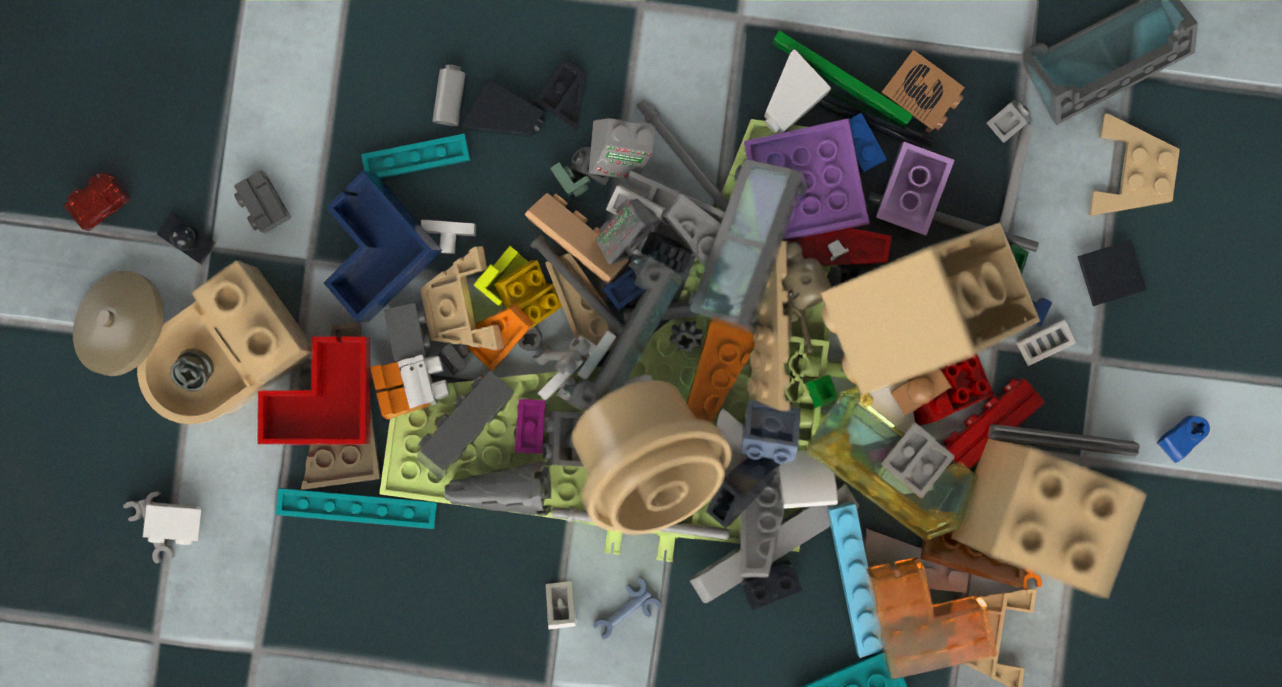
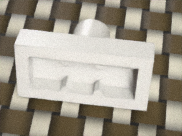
[421,220,477,254]
[577,331,617,380]
[538,360,584,401]

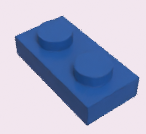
[849,113,887,173]

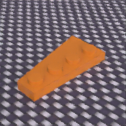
[686,321,755,424]

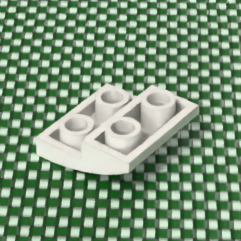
[778,449,838,508]

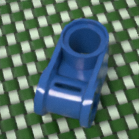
[1157,415,1210,463]

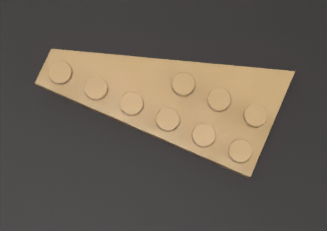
[747,241,790,411]

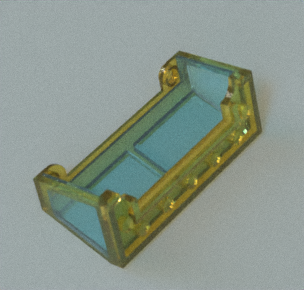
[805,385,978,541]

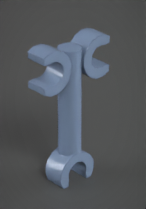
[593,577,662,639]

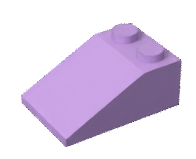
[876,142,954,235]

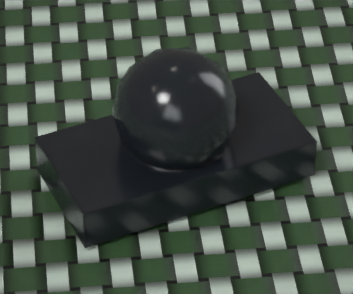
[156,213,216,264]

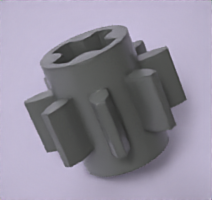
[670,319,703,353]

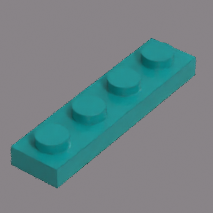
[361,134,471,179]

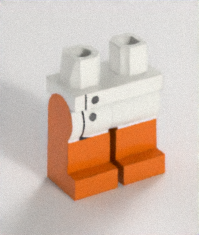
[370,355,450,420]

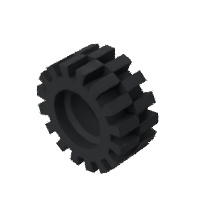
[640,232,693,273]

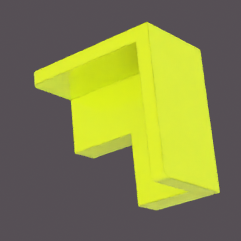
[474,246,528,308]

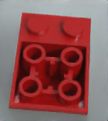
[908,353,994,426]

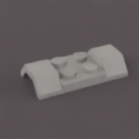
[611,171,725,258]

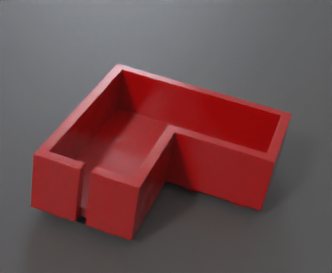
[257,337,371,445]

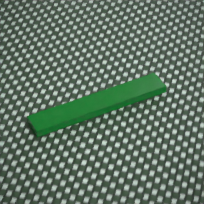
[773,30,913,126]

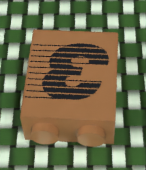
[881,50,965,133]

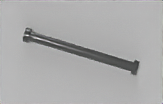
[530,235,626,338]

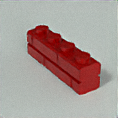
[943,378,1045,472]

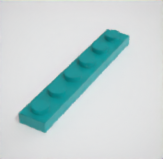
[276,488,437,529]

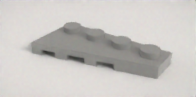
[664,194,761,300]
[740,471,785,577]

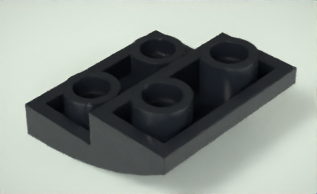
[1077,240,1147,306]

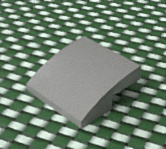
[881,422,955,498]

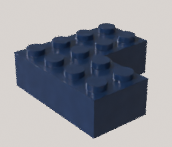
[324,171,442,322]

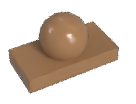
[891,367,951,416]

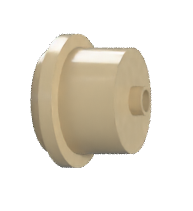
[572,380,731,534]

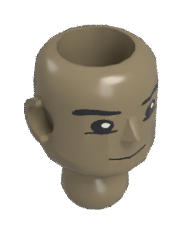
[782,242,832,310]

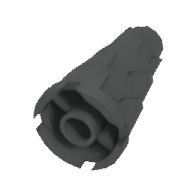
[445,461,551,516]

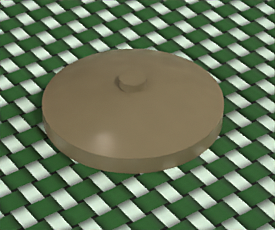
[73,271,163,376]

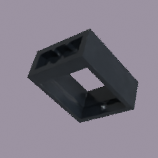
[740,560,803,611]

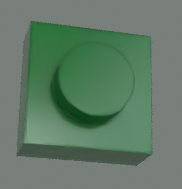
[806,374,839,408]

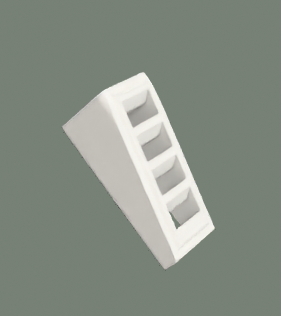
[1016,318,1076,366]

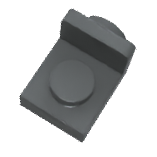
[570,146,610,186]

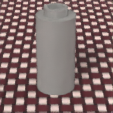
[432,65,466,126]

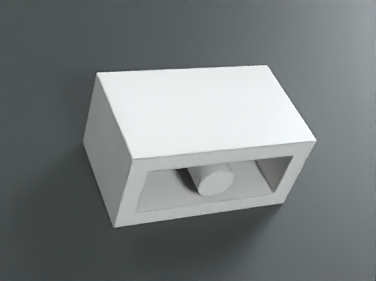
[143,502,201,545]

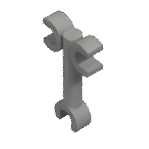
[533,338,591,375]
[123,491,175,564]

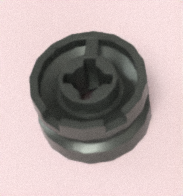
[170,348,214,391]

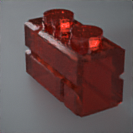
[64,172,131,232]

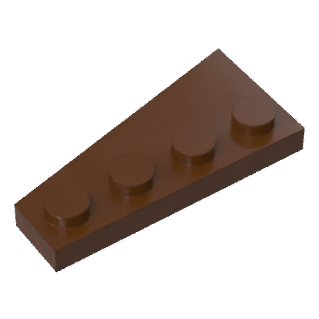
[920,508,1025,588]

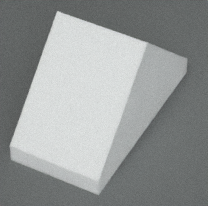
[546,581,577,629]

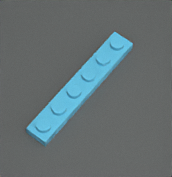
[827,501,885,658]

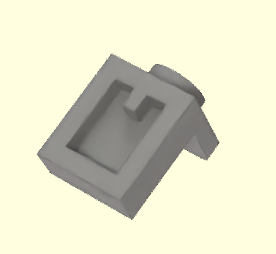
[987,99,1031,143]

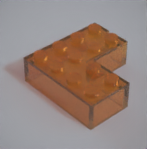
[866,557,997,679]

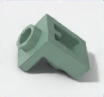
[550,162,591,197]

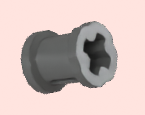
[518,328,542,351]

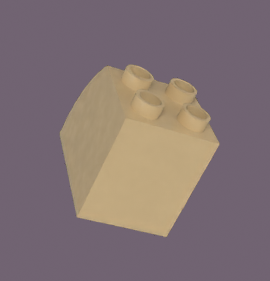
[821,223,1040,395]
[951,439,1146,598]

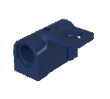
[603,260,645,311]

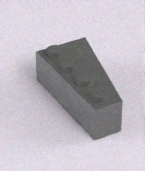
[417,371,514,480]

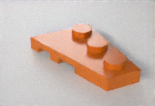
[466,304,534,371]

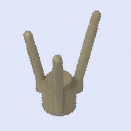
[782,297,812,353]

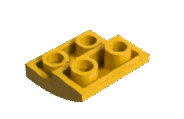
[495,260,562,329]

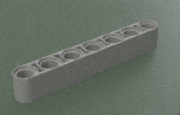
[689,483,859,603]

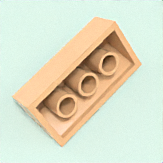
[525,193,630,284]

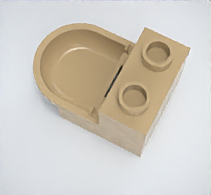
[137,261,312,424]

